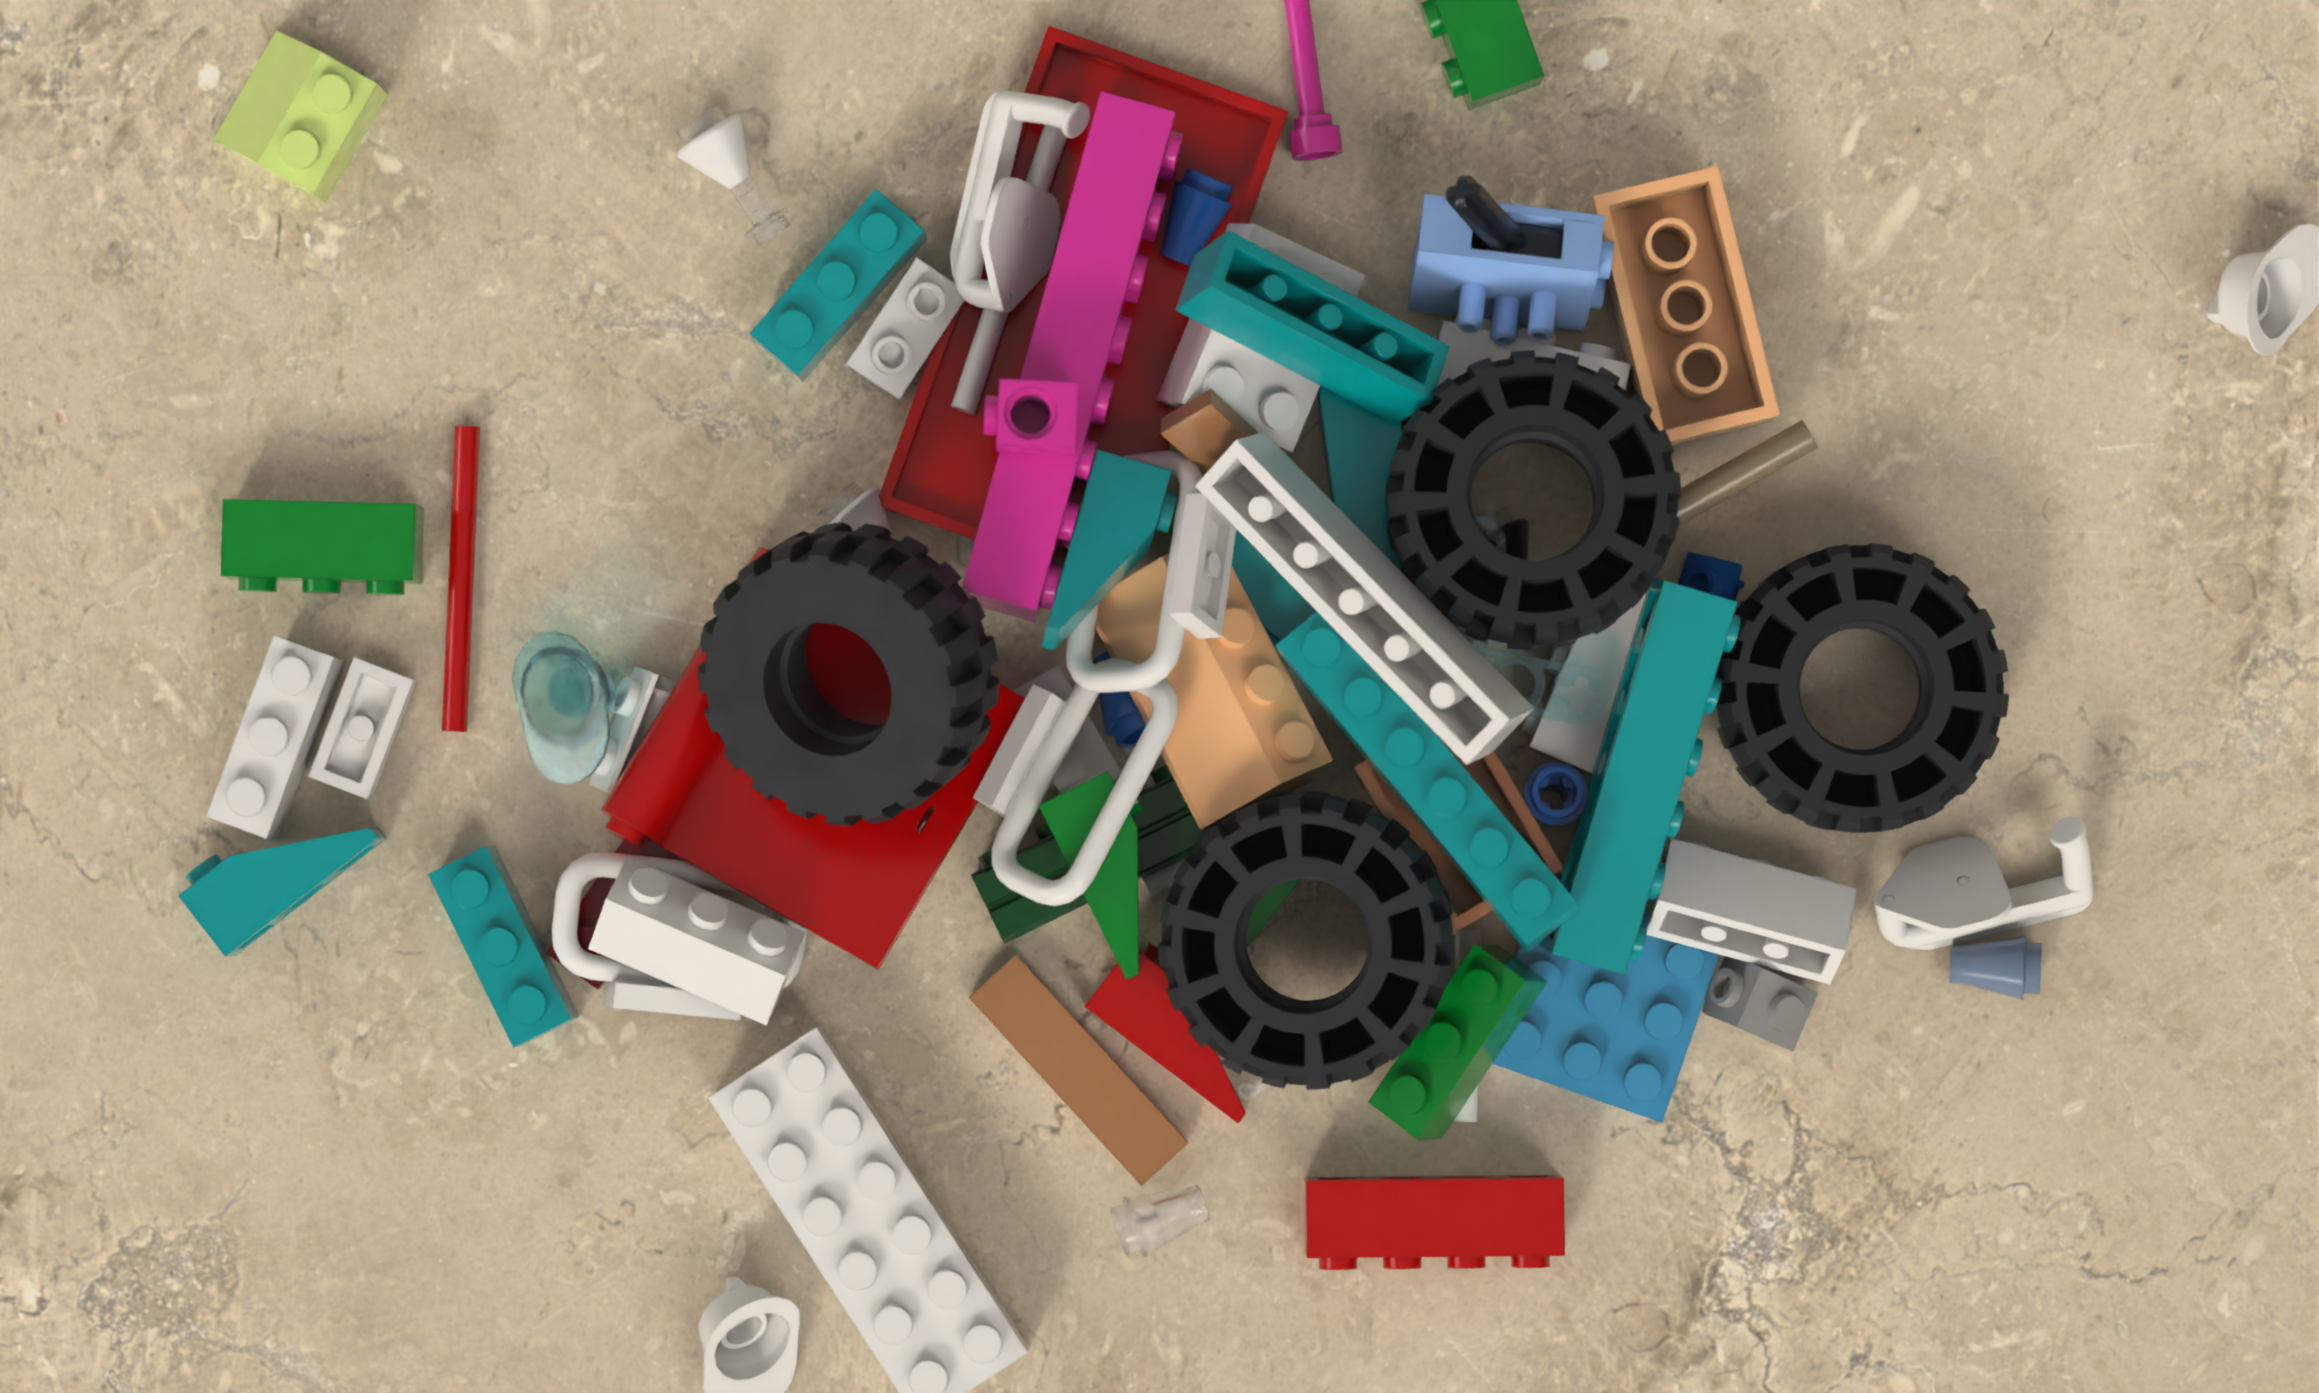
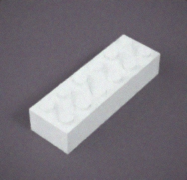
[708,1026,1030,1393]

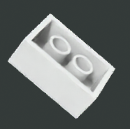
[1156,223,1365,453]

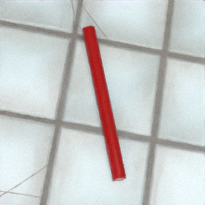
[441,426,480,732]

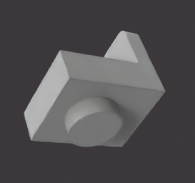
[1703,956,1818,1051]

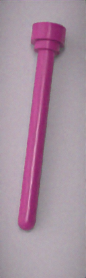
[1284,0,1343,161]

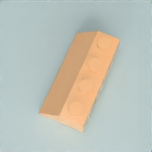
[1096,553,1333,831]

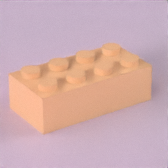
[1587,166,1780,446]

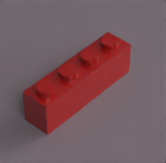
[1304,1175,1565,1270]

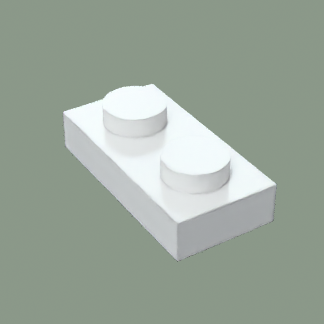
[308,657,417,800]

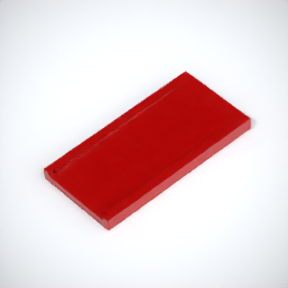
[879,25,1288,571]

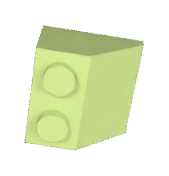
[213,30,388,204]

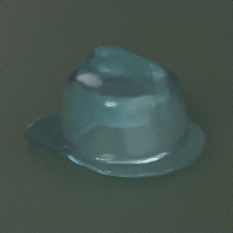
[512,631,616,785]

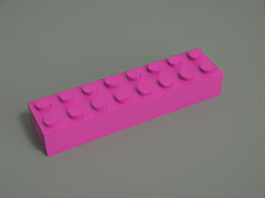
[962,91,1184,623]

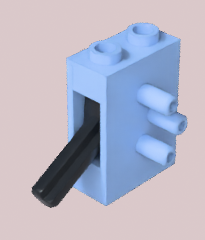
[1407,175,1614,346]

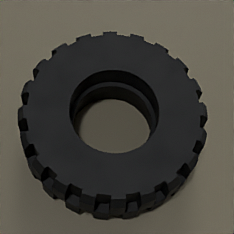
[1385,350,1681,650]
[698,522,1000,826]
[1716,543,2009,833]
[1158,791,1455,1090]

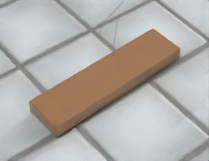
[969,954,1189,1186]

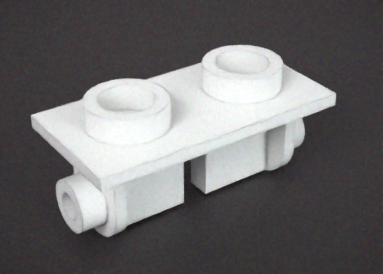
[846,257,965,399]
[589,666,677,794]

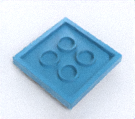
[1493,914,1720,1123]

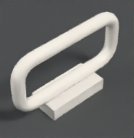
[1066,451,1236,693]
[973,658,1178,906]
[552,852,807,1020]

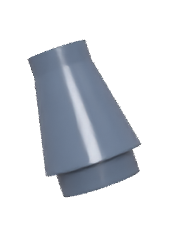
[1949,936,2042,1000]

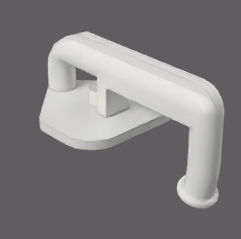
[950,90,1090,312]
[1874,817,2094,950]

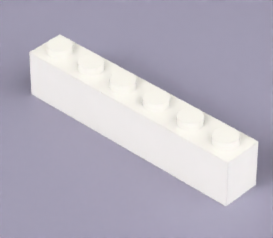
[1195,432,1534,765]

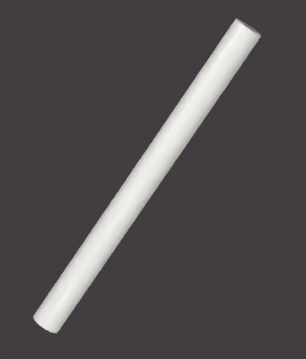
[951,125,1067,414]

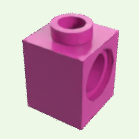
[984,379,1079,456]

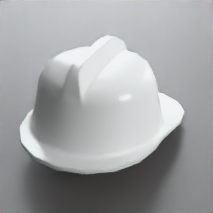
[2206,224,2319,356]
[698,1276,800,1393]

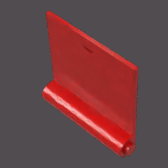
[600,547,1025,970]

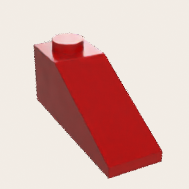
[1084,942,1246,1123]

